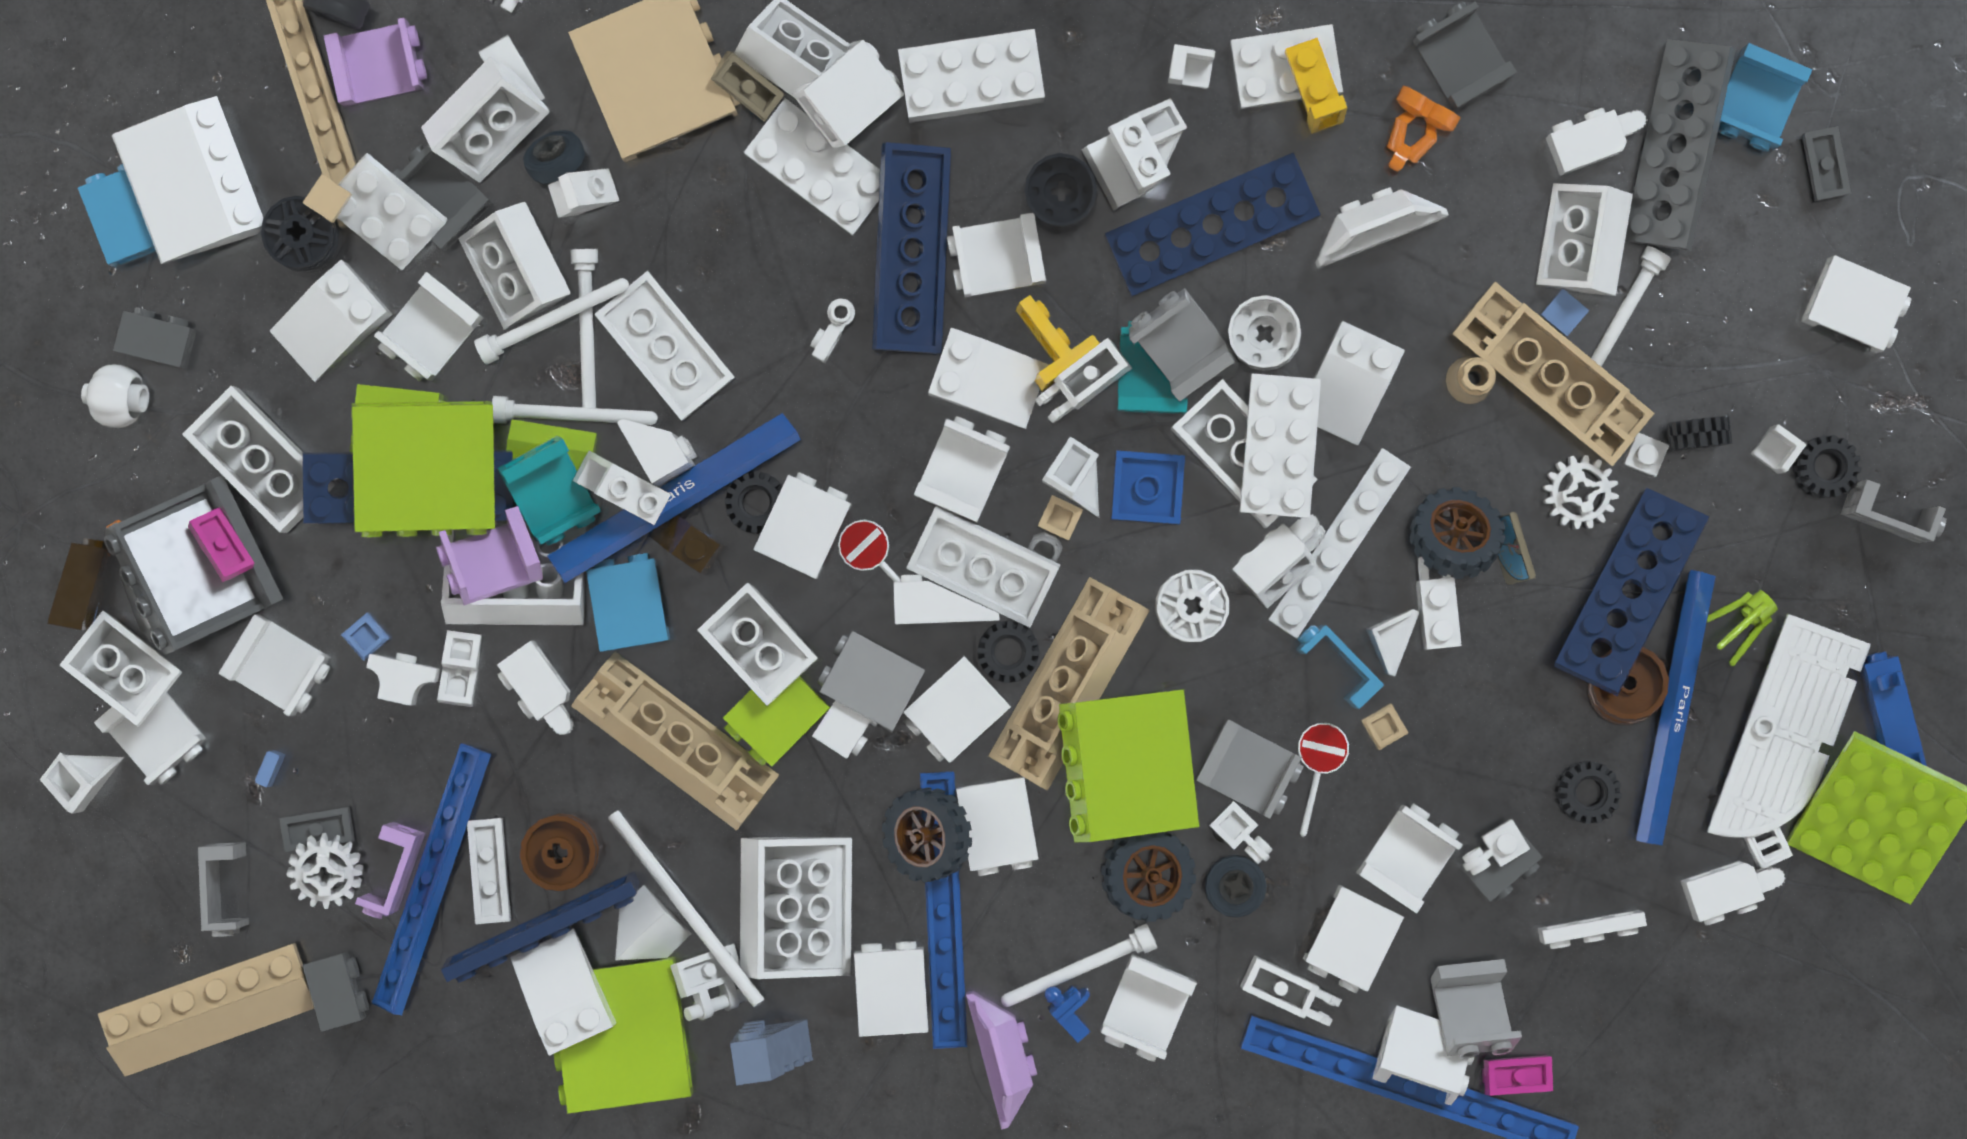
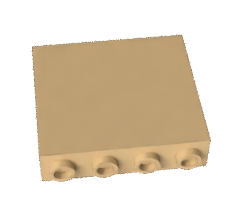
[568,0,741,163]

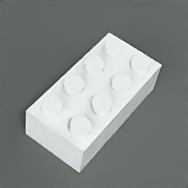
[898,29,1045,123]
[1171,379,1318,528]
[182,386,335,533]

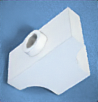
[548,168,620,218]
[366,653,441,706]

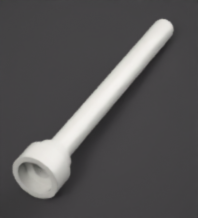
[1591,246,1671,367]
[570,249,598,408]
[474,278,629,365]
[492,396,658,425]
[1001,923,1158,1007]

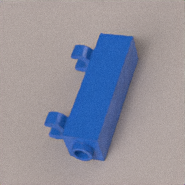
[1859,651,1927,766]

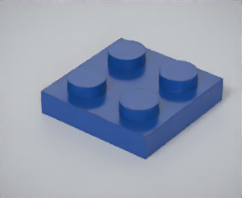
[1111,451,1185,525]

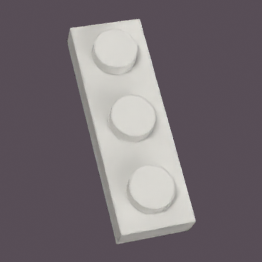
[467,818,511,924]
[1538,910,1647,949]

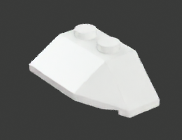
[1315,187,1449,269]

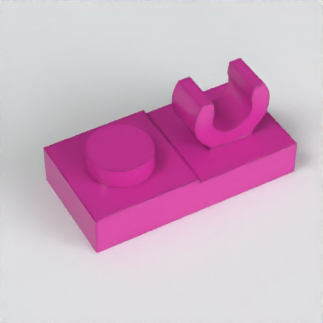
[188,507,255,582]
[1482,1055,1553,1096]

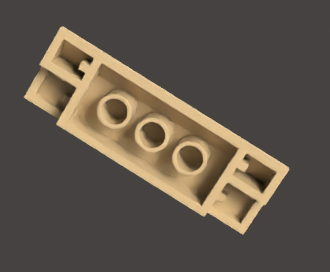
[1452,282,1655,466]
[988,577,1150,791]
[571,652,779,830]
[98,943,314,1076]

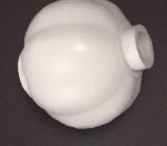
[81,364,149,428]

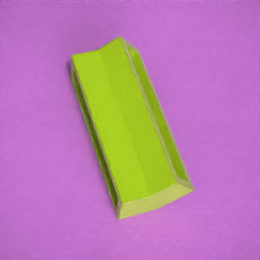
[506,419,597,471]

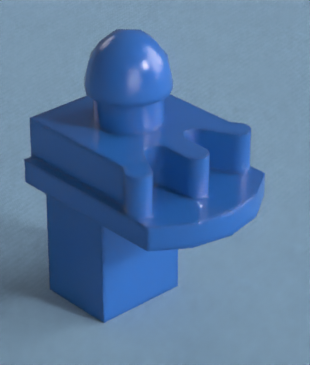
[1045,986,1091,1043]

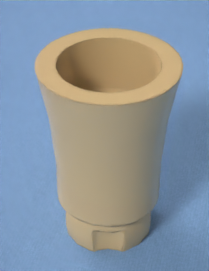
[1446,356,1496,404]

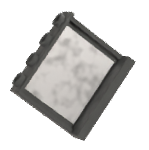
[103,475,283,655]

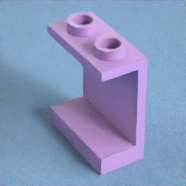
[323,18,427,107]
[436,506,543,605]
[355,822,425,919]

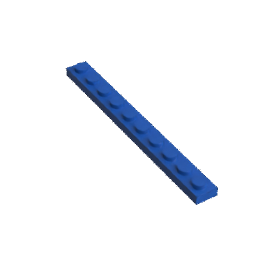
[1240,1015,1579,1139]

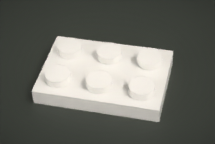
[1230,24,1343,109]
[337,153,447,270]

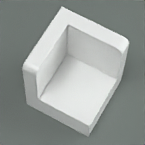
[1168,44,1215,89]
[1751,424,1807,474]

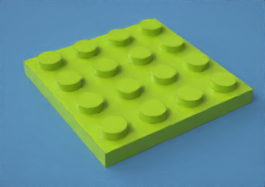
[1787,731,1967,905]

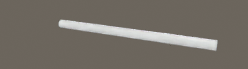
[608,810,765,1008]

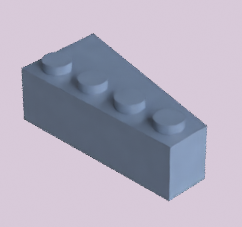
[730,1019,813,1086]

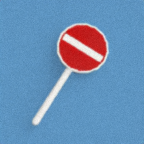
[838,519,901,582]
[1298,723,1349,837]

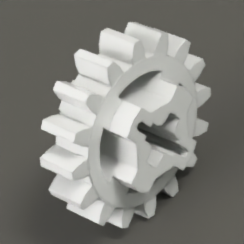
[1542,455,1619,530]
[287,833,364,909]

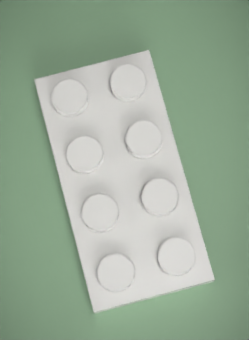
[744,98,880,236]
[594,271,735,421]
[1240,373,1321,518]
[907,505,1060,628]

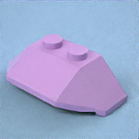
[966,991,1038,1129]

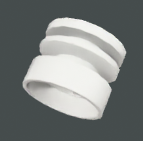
[1228,295,1301,371]
[1155,570,1229,642]

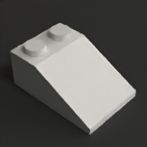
[270,260,393,382]
[1313,321,1405,446]
[928,328,1048,429]
[894,575,1000,624]
[697,583,818,706]
[60,611,182,727]
[510,928,617,1055]

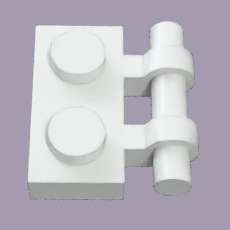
[670,944,747,1021]

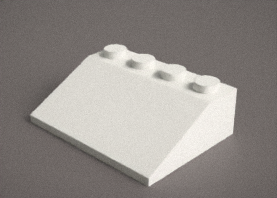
[112,96,263,264]
[441,518,586,625]
[740,837,852,979]

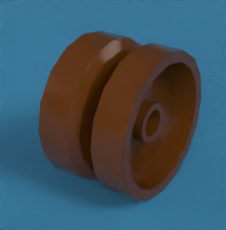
[1588,647,1669,726]
[520,813,600,891]

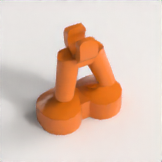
[1387,85,1461,172]

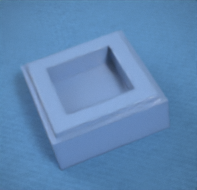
[1539,289,1589,337]
[341,612,391,661]
[255,750,286,788]

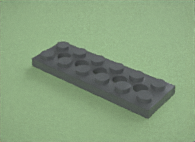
[1625,39,1736,251]

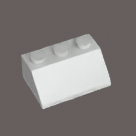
[734,0,849,97]
[421,56,550,183]
[1536,183,1633,296]
[458,202,571,330]
[617,419,697,487]

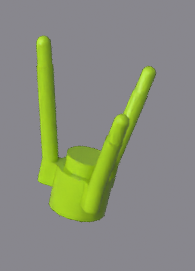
[1707,590,1778,666]

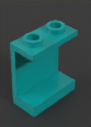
[1117,321,1188,414]
[497,436,601,545]

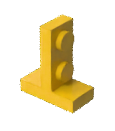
[1285,37,1347,134]
[1016,295,1100,391]

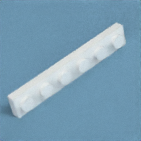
[1268,448,1411,639]

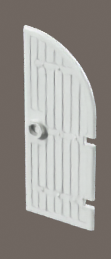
[1707,614,1871,838]

